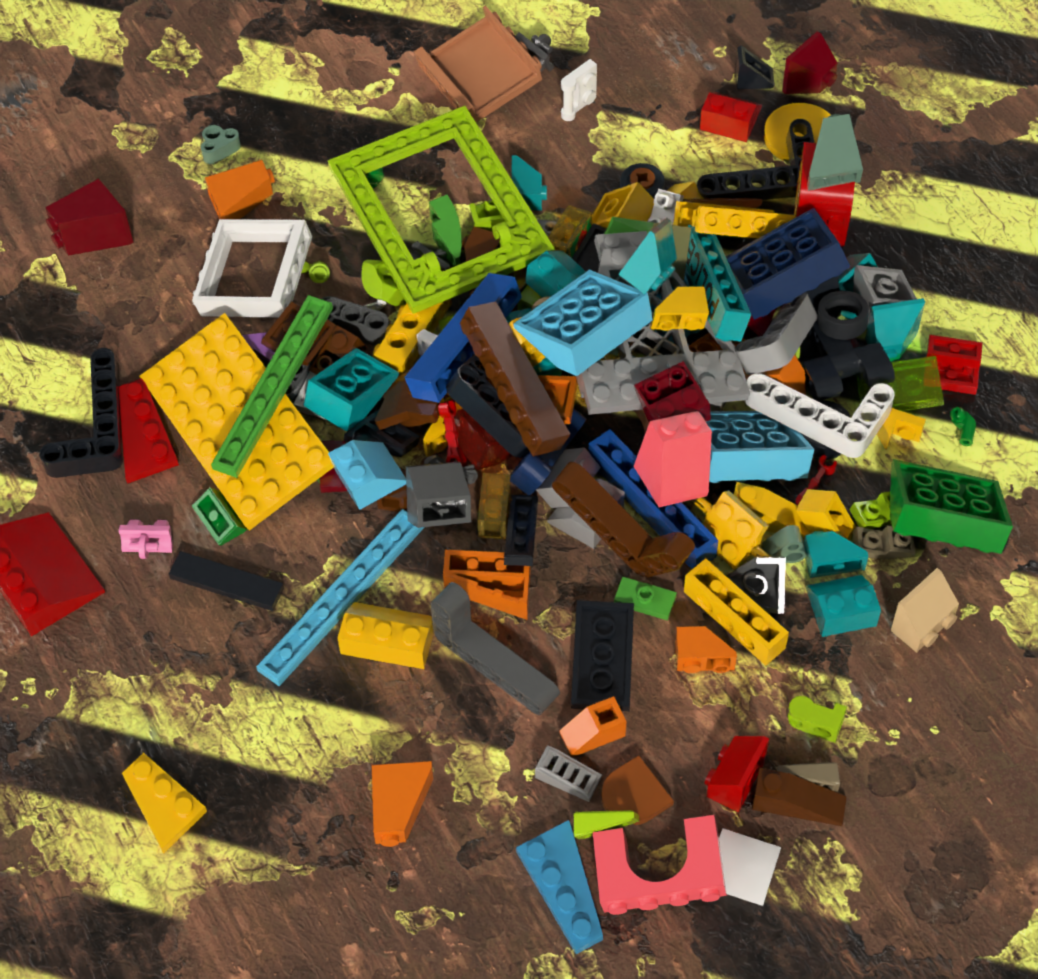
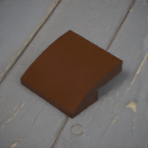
[261,301,337,366]

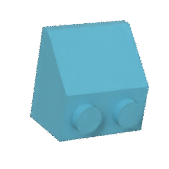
[328,440,406,510]

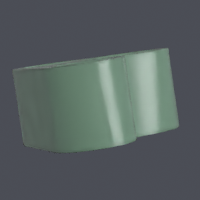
[201,125,241,165]
[761,525,806,563]

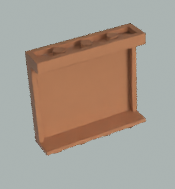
[414,5,542,123]

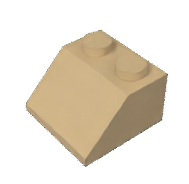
[891,568,959,653]

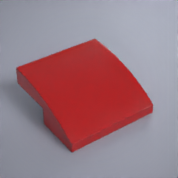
[922,334,983,395]

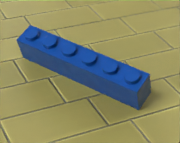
[404,273,522,403]
[588,429,718,569]

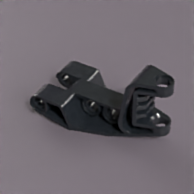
[798,276,895,401]

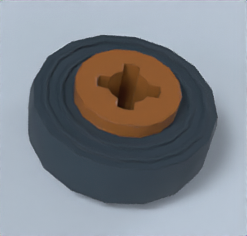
[620,163,665,199]

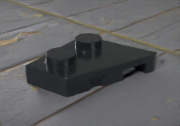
[344,409,420,457]

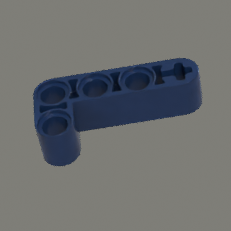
[508,408,587,495]

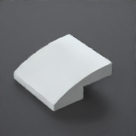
[719,828,781,906]

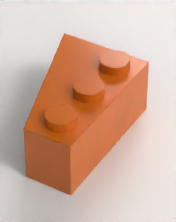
[443,550,531,620]

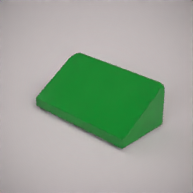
[192,487,248,546]

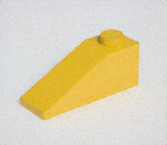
[733,482,812,540]

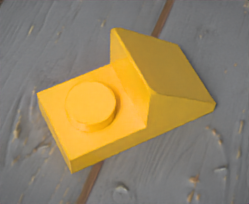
[876,408,926,450]

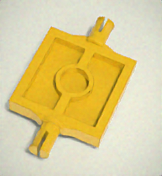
[695,491,771,570]

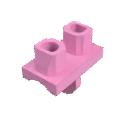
[119,520,173,559]

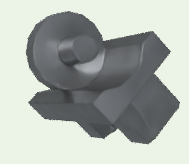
[515,32,555,72]

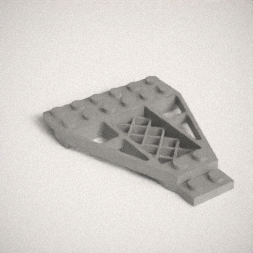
[576,231,750,415]

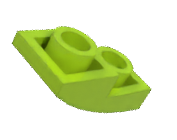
[849,492,891,529]

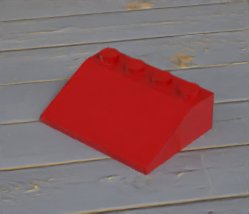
[0,512,105,637]

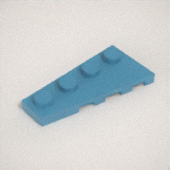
[516,820,603,954]

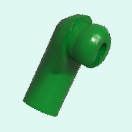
[950,407,976,446]

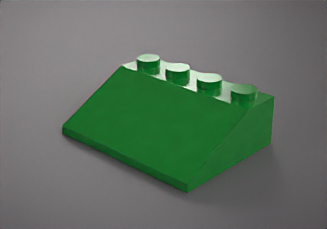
[890,459,1013,554]

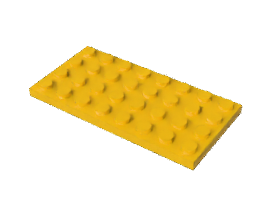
[139,313,334,531]

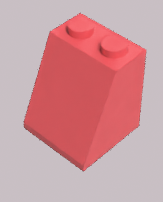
[634,411,712,507]

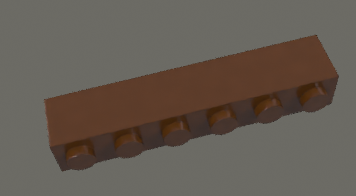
[460,301,570,457]

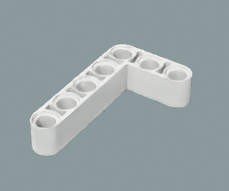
[745,373,895,458]

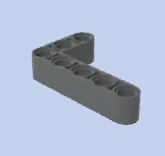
[285,296,389,404]
[430,582,560,715]

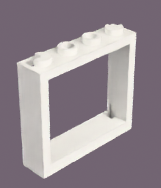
[192,219,312,318]

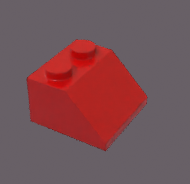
[700,92,762,143]
[704,736,769,813]

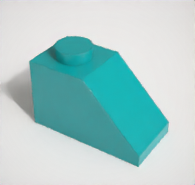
[511,155,547,210]
[804,531,869,578]

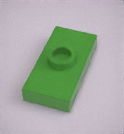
[614,577,677,621]

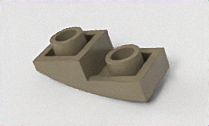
[852,526,915,559]

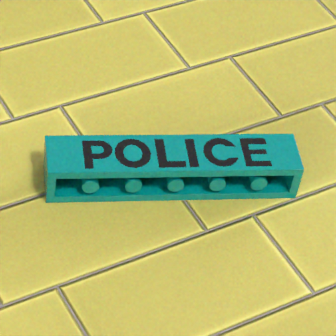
[686,224,751,341]

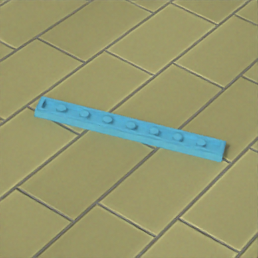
[256,508,424,686]

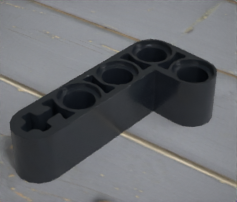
[446,355,529,458]

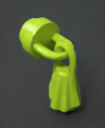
[301,260,330,283]

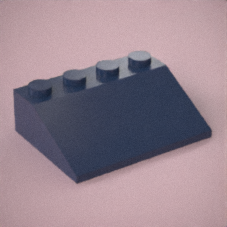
[726,208,850,320]

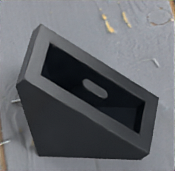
[735,45,775,90]

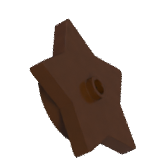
[375,369,452,430]

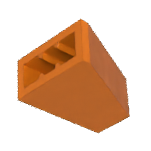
[205,160,275,219]
[372,761,433,847]

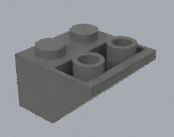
[406,462,471,528]

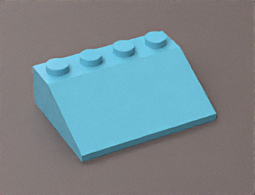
[513,270,653,376]
[706,411,814,483]

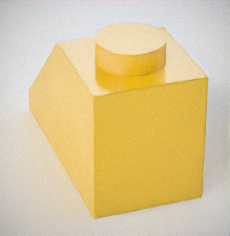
[796,489,856,541]

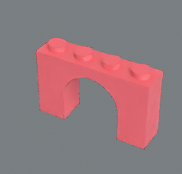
[593,815,727,915]

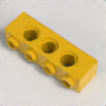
[373,298,452,375]
[684,558,789,666]

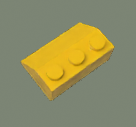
[338,602,434,669]

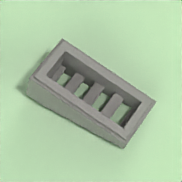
[535,745,602,802]

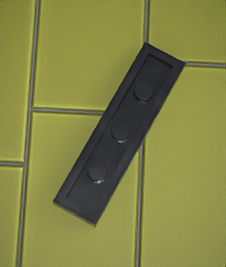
[504,495,538,566]
[169,551,284,611]

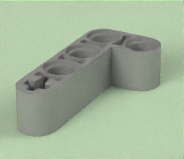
[735,292,817,375]

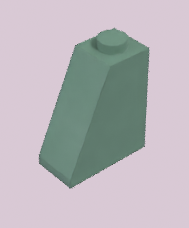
[807,114,863,191]

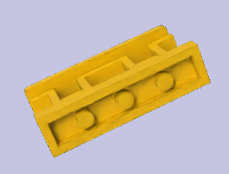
[673,201,796,238]

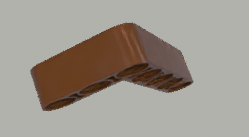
[552,462,695,577]

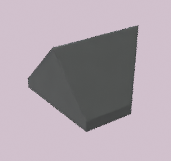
[726,557,786,613]

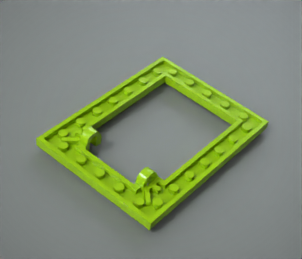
[328,106,555,314]

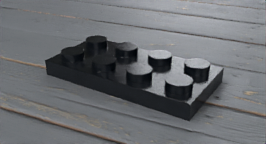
[571,600,634,712]

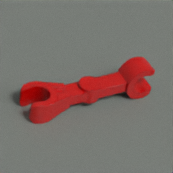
[438,401,467,467]
[795,455,837,505]

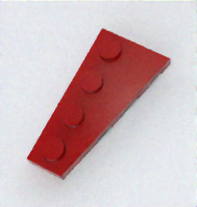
[118,378,179,484]

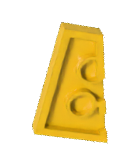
[122,753,207,854]

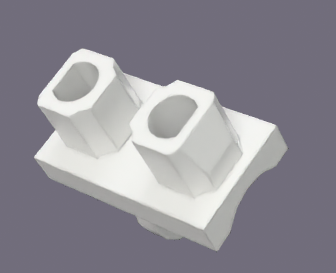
[648,188,684,225]

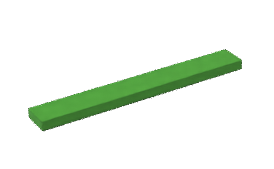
[211,295,333,478]

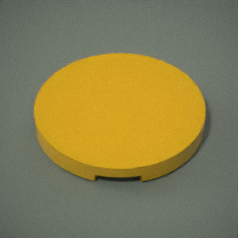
[764,103,831,161]

